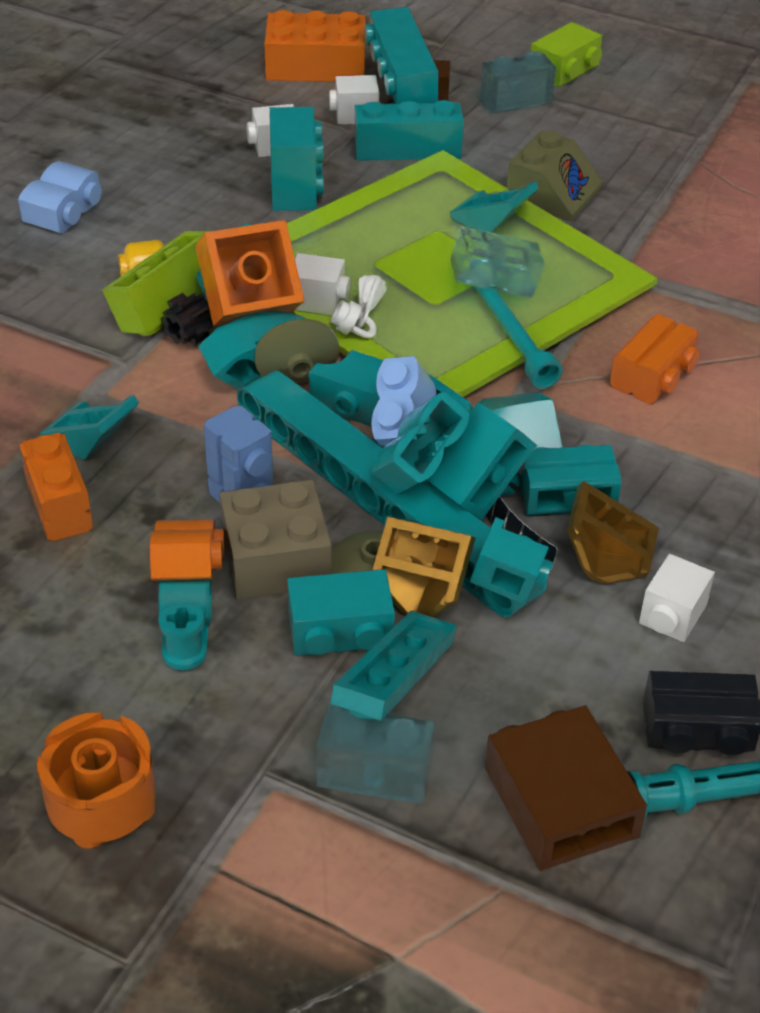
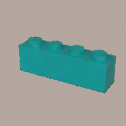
[364,7,438,104]

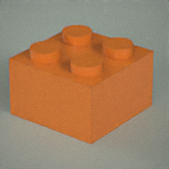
[195,220,305,326]

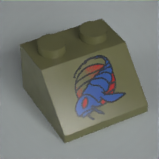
[507,130,603,222]

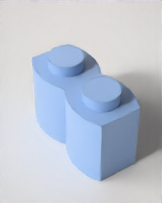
[18,161,102,233]
[371,356,436,448]

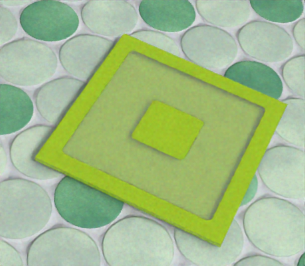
[287,150,658,397]

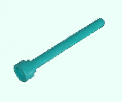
[462,259,563,389]

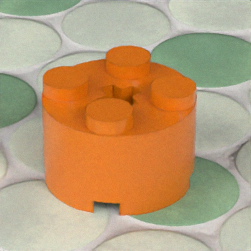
[37,712,156,848]

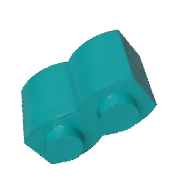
[372,391,469,494]

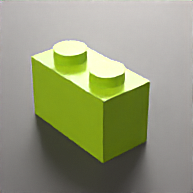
[528,22,603,87]

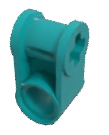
[158,580,212,671]

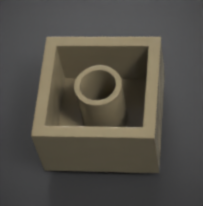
[219,480,331,600]

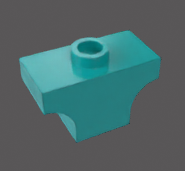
[309,350,384,427]

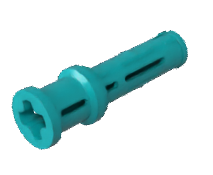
[627,761,760,819]

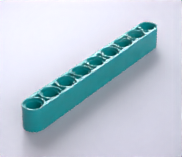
[237,370,547,618]

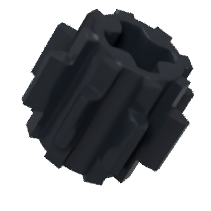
[161,292,214,346]

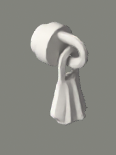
[331,275,387,339]

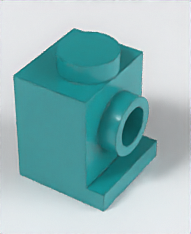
[470,517,553,605]

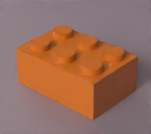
[264,10,366,82]

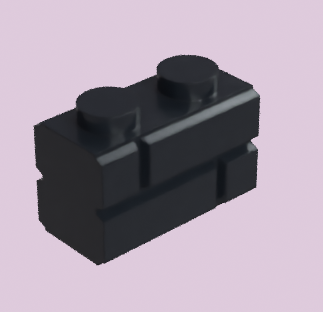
[643,671,760,755]

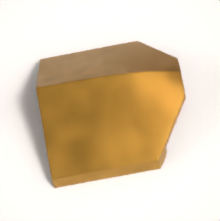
[567,481,659,584]
[372,517,475,617]

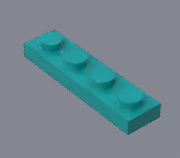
[330,611,457,721]

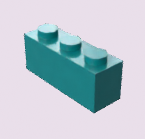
[354,100,464,161]

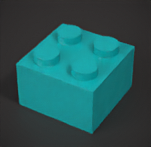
[269,107,324,211]

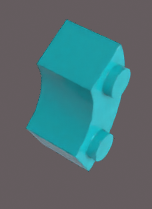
[198,311,306,390]

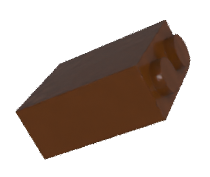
[485,705,647,871]

